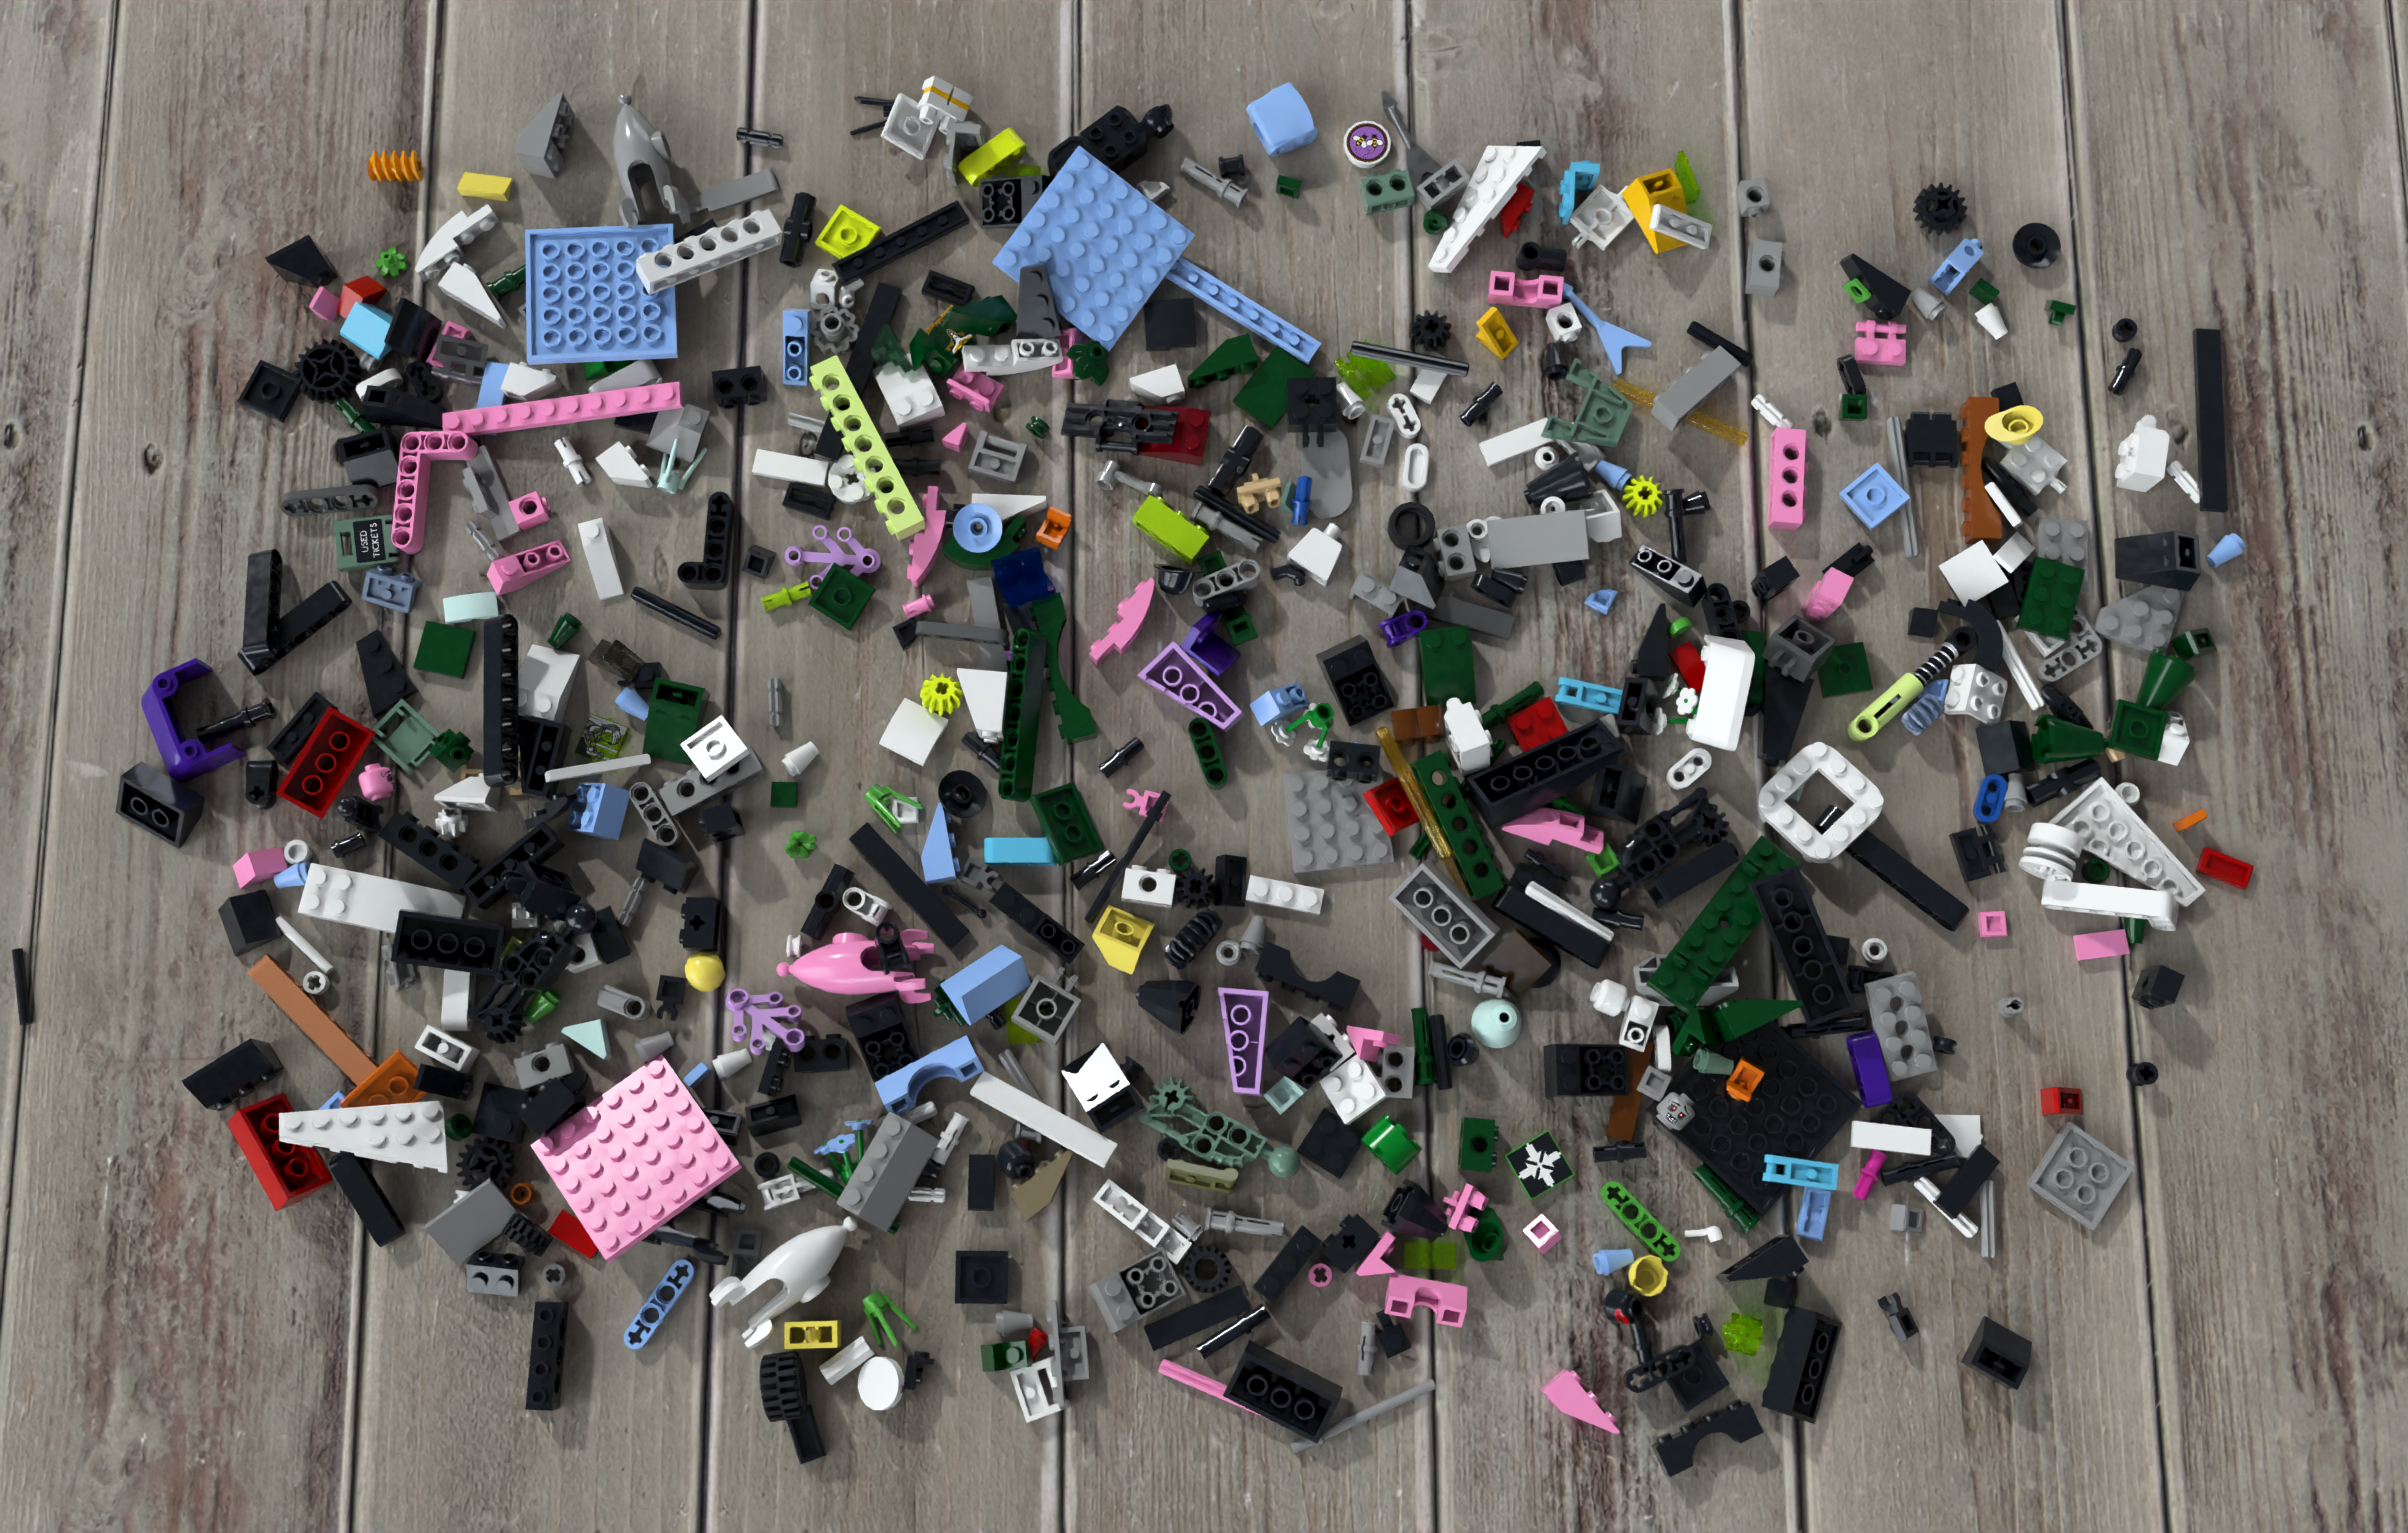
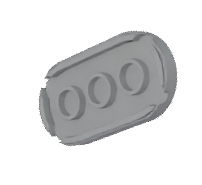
[1299,428,1352,520]

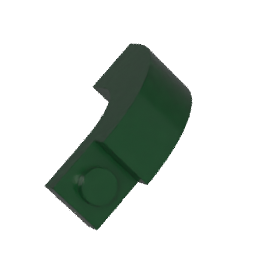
[942,515,1027,571]

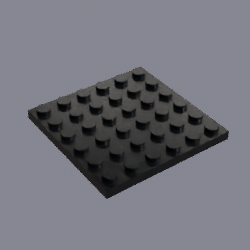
[1645,998,1863,1217]

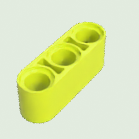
[958,127,1027,187]

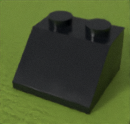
[1388,545,1445,609]
[636,838,699,895]

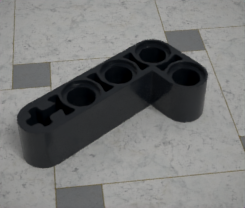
[677,491,735,591]
[329,1151,406,1247]

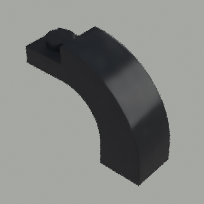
[1937,598,2003,672]

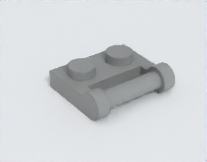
[968,430,1028,485]

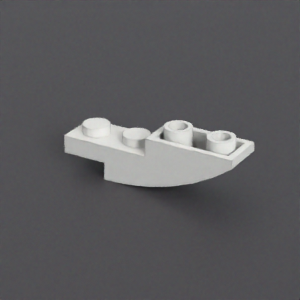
[415,204,499,282]
[961,338,1063,376]

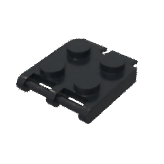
[1905,412,1958,469]

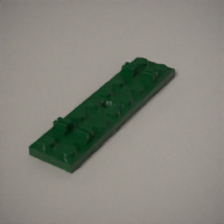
[1646,835,1803,1015]

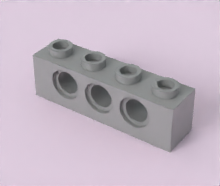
[659,743,766,820]

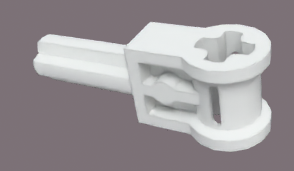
[757,1167,835,1211]

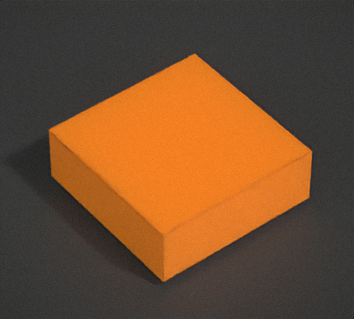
[2173,808,2208,832]

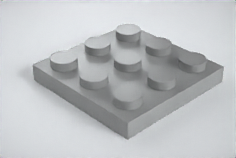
[2026,1121,2135,1230]

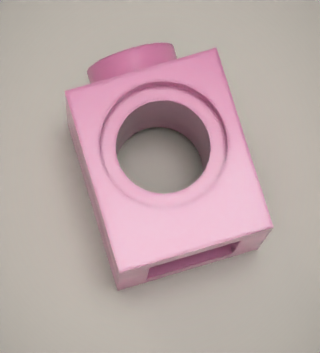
[508,491,551,531]

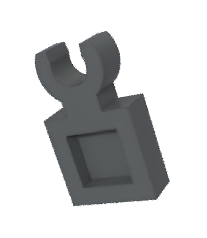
[957,857,1003,893]

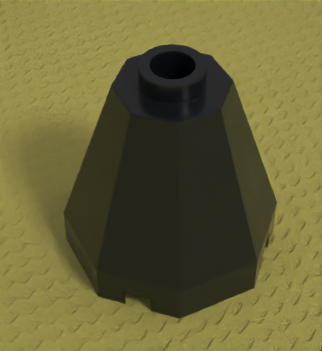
[1136,980,1201,1035]
[1381,1179,1448,1240]

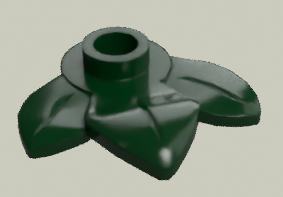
[1066,341,1109,387]

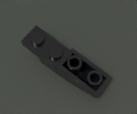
[988,882,1085,965]

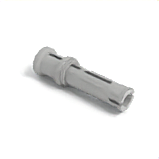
[1180,157,1250,209]
[1189,501,1263,553]
[1428,960,1507,999]
[1204,1207,1284,1238]

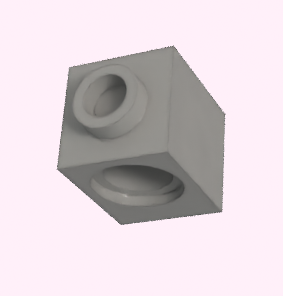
[1736,177,1770,218]

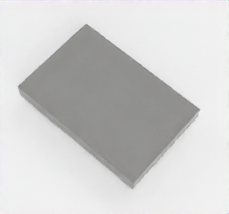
[424,1178,522,1265]

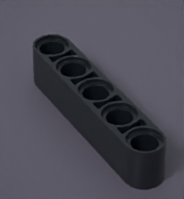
[243,549,283,661]
[237,581,352,676]
[1702,583,1755,698]
[1491,884,1611,969]

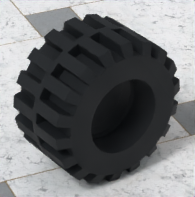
[760,1350,807,1422]

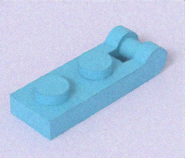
[1554,677,1623,716]
[1762,1155,1839,1191]

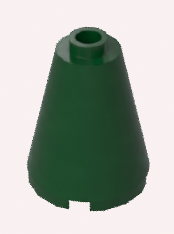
[2136,649,2199,711]
[2031,714,2107,764]

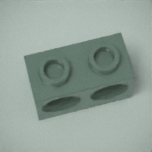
[1360,169,1415,215]

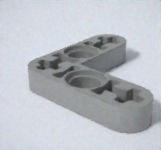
[2036,606,2102,684]

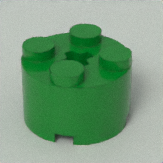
[1361,1114,1422,1176]

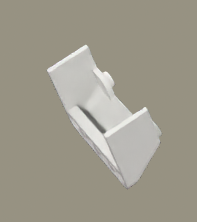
[1685,635,1755,751]

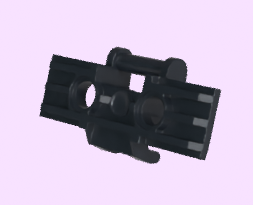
[1061,399,1179,456]

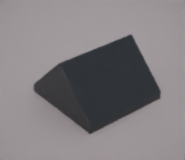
[1976,720,2036,777]
[218,889,283,957]

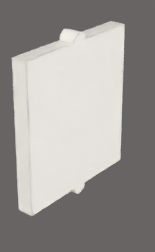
[1932,1114,1983,1158]

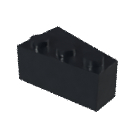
[518,715,572,801]

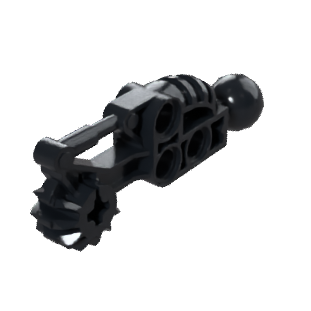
[1590,787,1729,909]
[467,903,598,1044]

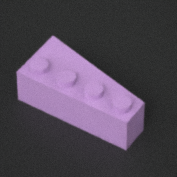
[1137,641,1244,733]
[1218,987,1271,1097]

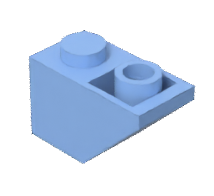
[1250,683,1310,726]

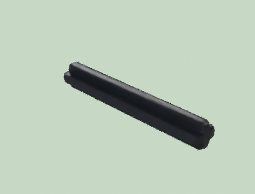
[1194,485,1281,544]
[631,586,722,640]

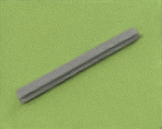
[1886,417,1920,558]

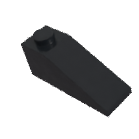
[1839,253,1911,321]
[1630,603,1669,681]
[413,1063,474,1101]

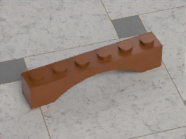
[1959,397,2002,545]

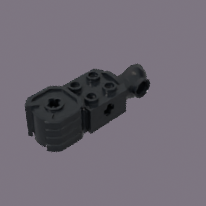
[1048,104,1174,177]

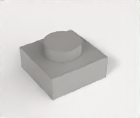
[1636,1066,1672,1102]

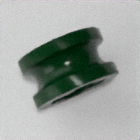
[1025,416,1050,439]
[1169,849,1191,873]

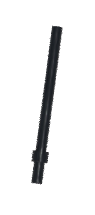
[1084,790,1172,924]

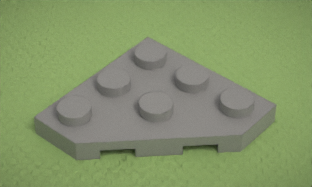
[2092,585,2185,657]

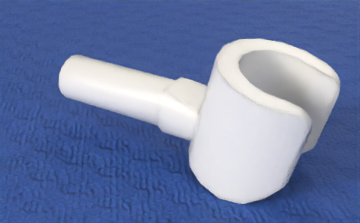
[1685,1226,1723,1242]

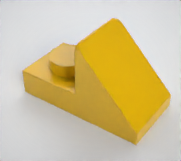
[1476,307,1518,360]

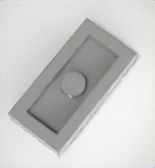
[1359,414,1396,468]

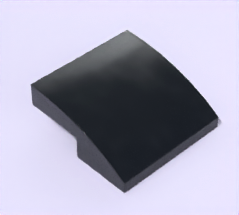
[384,298,442,365]
[1143,298,1197,351]

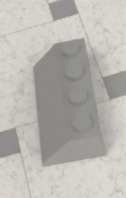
[1388,858,1501,970]
[836,1111,939,1232]

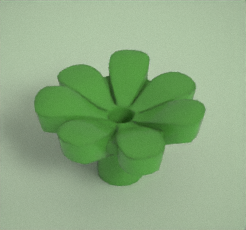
[375,248,408,278]
[785,831,817,859]

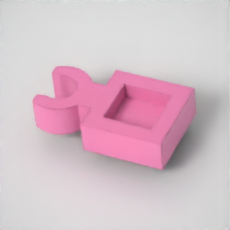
[1123,789,1169,822]

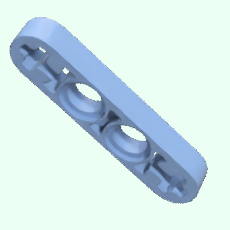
[624,1260,696,1349]

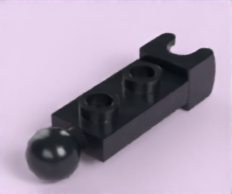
[336,795,384,833]

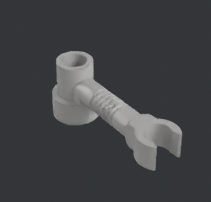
[1095,460,1162,498]

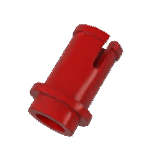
[1028,1327,1049,1363]

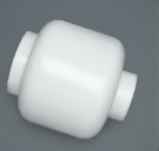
[1590,979,1630,1017]

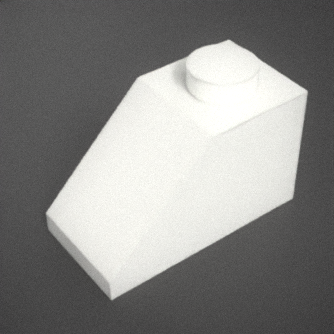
[1129,364,1185,406]

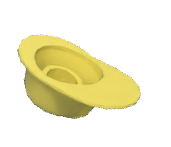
[1985,405,2043,445]

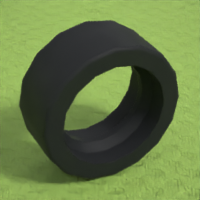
[1387,502,1435,551]

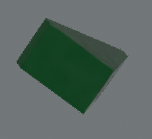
[2171,628,2217,662]

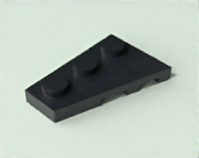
[1016,262,1063,339]
[356,629,418,718]

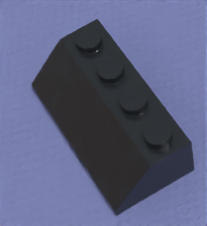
[391,909,506,976]
[1761,1305,1842,1424]
[1223,1340,1343,1444]

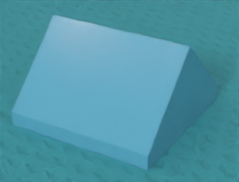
[340,302,393,360]

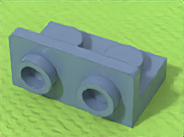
[361,565,423,614]

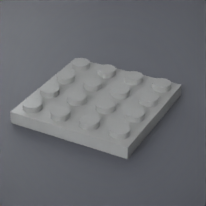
[1282,764,1394,874]

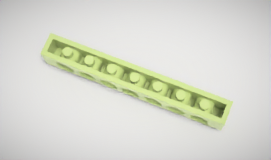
[809,355,925,541]

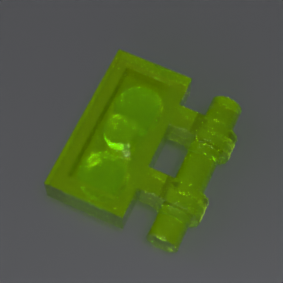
[1334,339,1396,400]

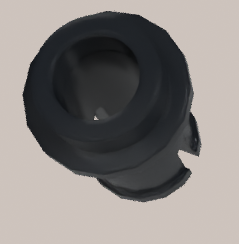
[331,832,367,858]

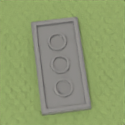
[1487,509,1591,570]

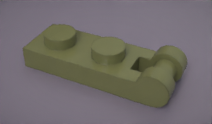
[1164,1159,1238,1194]

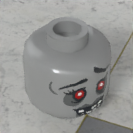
[1656,1092,1695,1131]

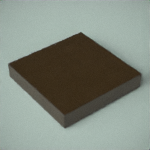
[1481,927,1553,999]

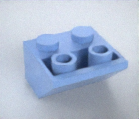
[566,782,630,840]

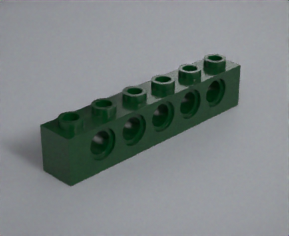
[1409,750,1504,901]

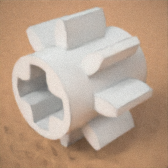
[435,807,468,838]

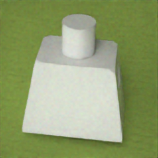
[1286,523,1343,587]

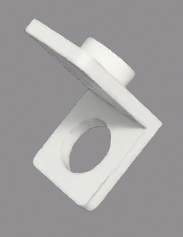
[810,269,839,310]

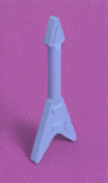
[1562,282,1651,376]

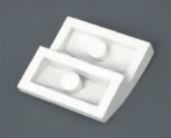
[879,698,949,766]

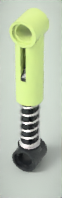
[1847,626,1977,742]

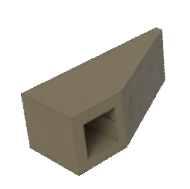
[1010,1146,1075,1219]

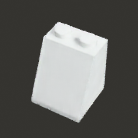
[957,668,1009,744]

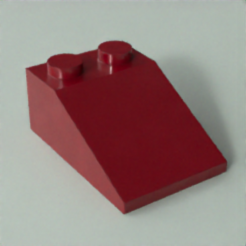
[1131,406,1211,466]

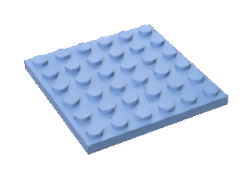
[992,146,1195,352]
[525,224,678,365]

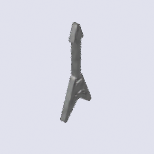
[1381,90,1443,198]

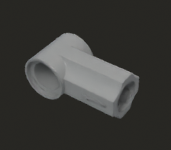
[597,985,652,1021]

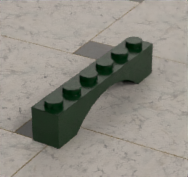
[1028,592,1097,745]

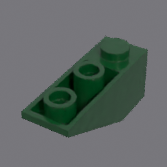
[941,295,1017,337]
[1187,333,1258,389]

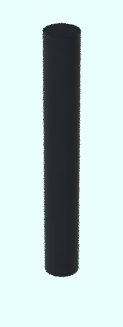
[12,948,31,1025]

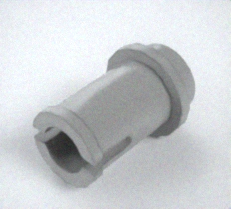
[1998,997,2024,1017]
[1170,1210,1204,1242]

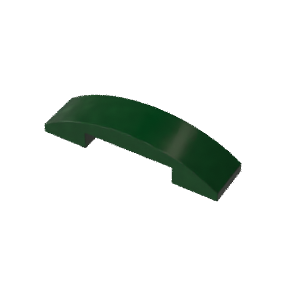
[1197,550,1258,646]

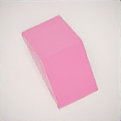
[233,847,289,890]

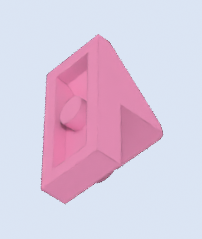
[1346,1025,1401,1062]
[1354,1231,1396,1276]

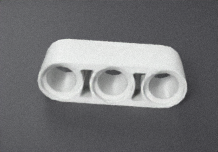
[588,359,662,394]
[441,969,476,1031]

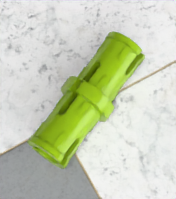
[761,581,813,612]

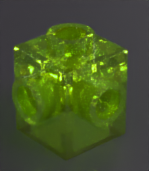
[1721,1312,1763,1357]

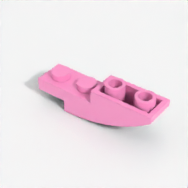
[907,486,947,587]
[1089,577,1155,666]
[1502,808,1604,854]

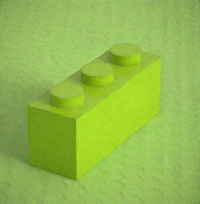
[1132,495,1209,566]

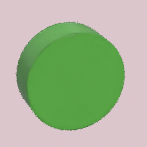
[1667,617,1693,638]

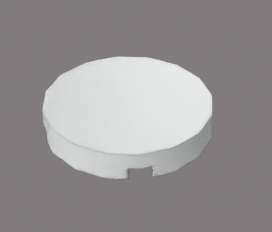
[858,1357,904,1410]

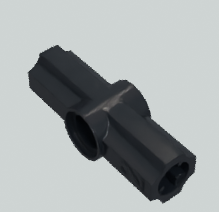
[779,192,817,268]
[1208,426,1264,498]
[2025,758,2102,808]
[800,864,855,942]

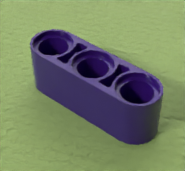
[1846,1031,1892,1108]

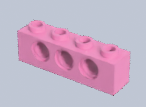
[1767,428,1809,530]

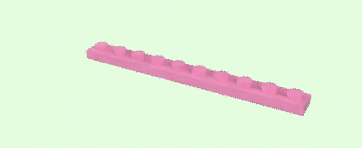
[442,381,683,437]

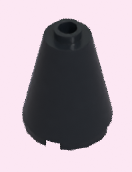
[1523,452,1595,508]

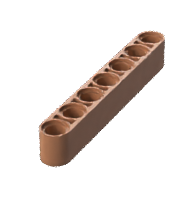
[248,953,380,1086]

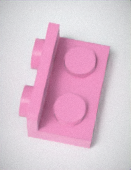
[946,363,1005,412]

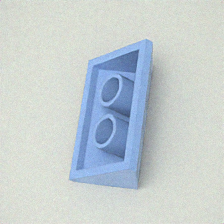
[940,944,1031,1026]

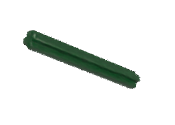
[787,1157,901,1234]

